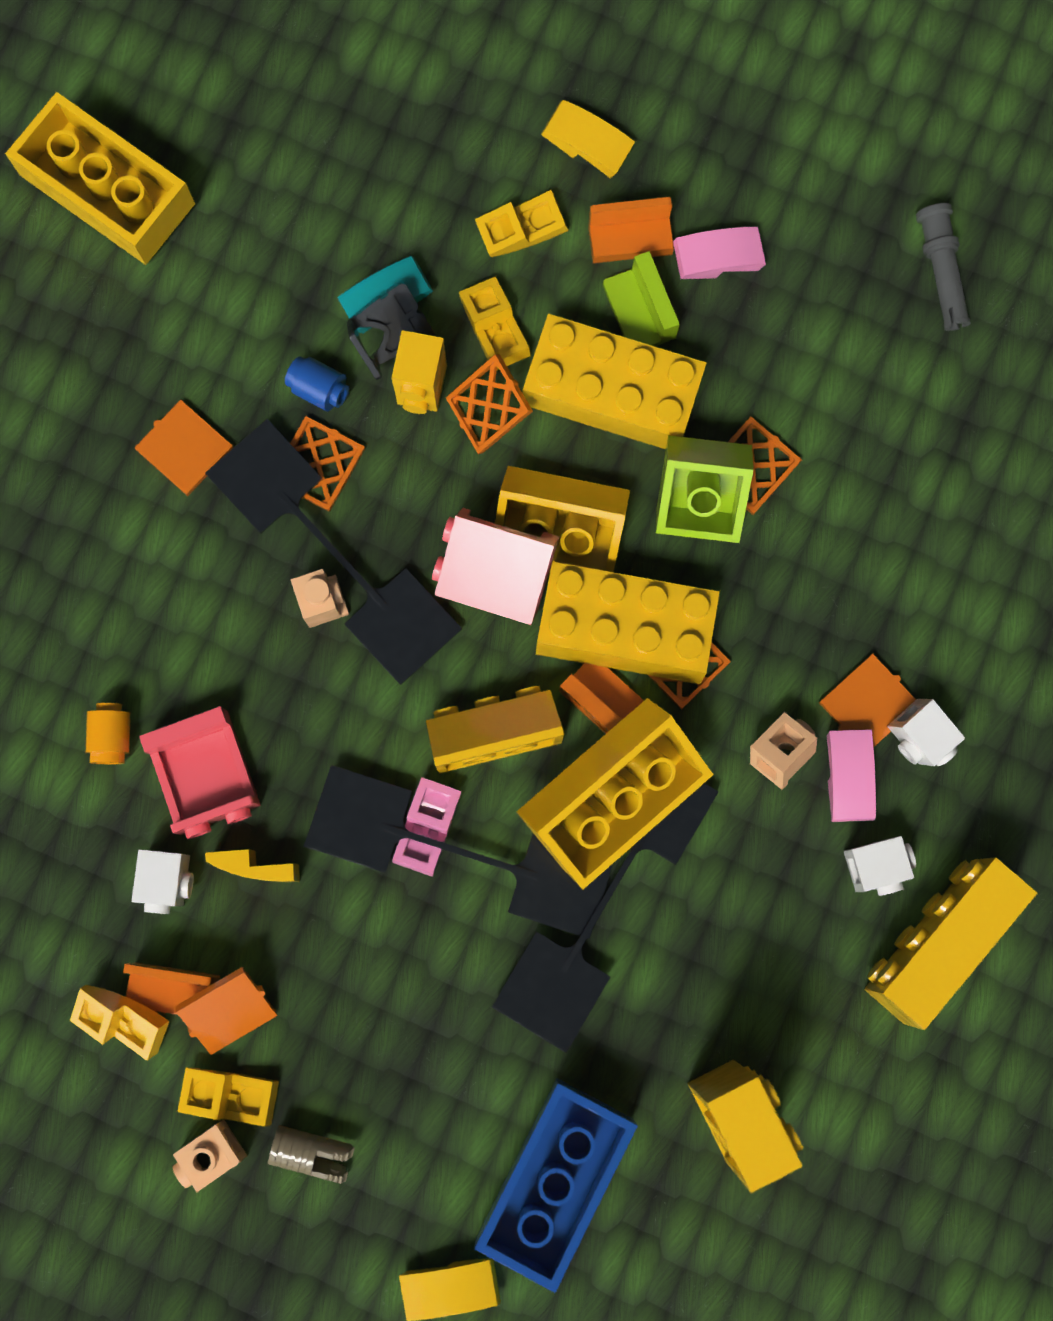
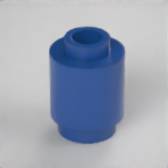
[285,356,349,412]

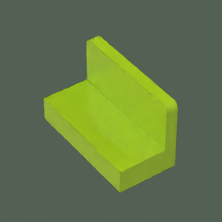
[603,251,680,346]

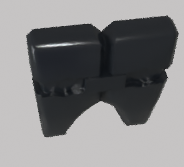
[347,281,436,380]

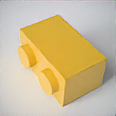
[391,330,447,414]

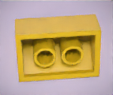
[495,466,630,573]
[426,686,564,774]

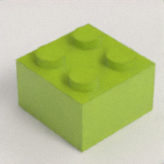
[656,435,754,543]

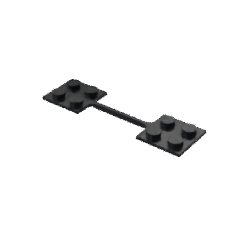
[205,419,462,685]
[304,765,613,939]
[492,783,718,1053]

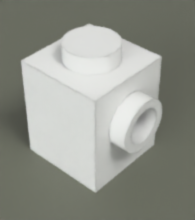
[887,699,965,766]
[844,836,916,896]
[131,850,194,914]

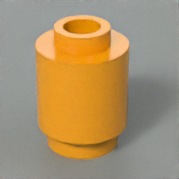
[85,703,131,765]

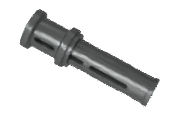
[916,203,971,331]

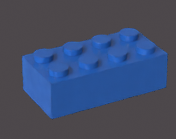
[474,1078,638,1293]

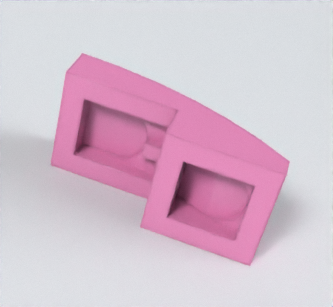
[673,227,766,279]
[827,730,876,822]
[392,777,462,877]

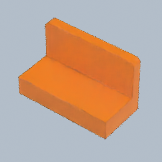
[588,197,674,263]
[559,663,644,734]
[123,962,220,1015]

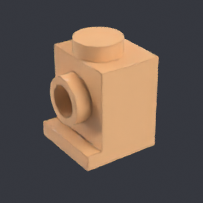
[291,569,349,628]
[750,712,817,790]
[172,1119,247,1192]

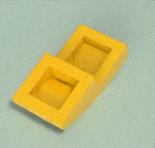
[541,100,635,178]
[475,190,569,257]
[459,276,531,370]
[205,849,300,882]
[70,985,169,1061]
[177,1067,279,1127]
[399,1258,501,1321]

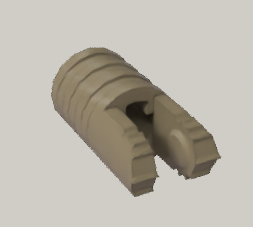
[268,1125,354,1184]

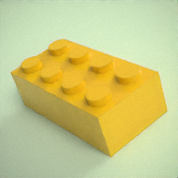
[5,92,195,265]
[523,313,707,450]
[536,561,720,684]
[516,698,714,889]
[864,857,1038,1030]
[687,1060,803,1193]

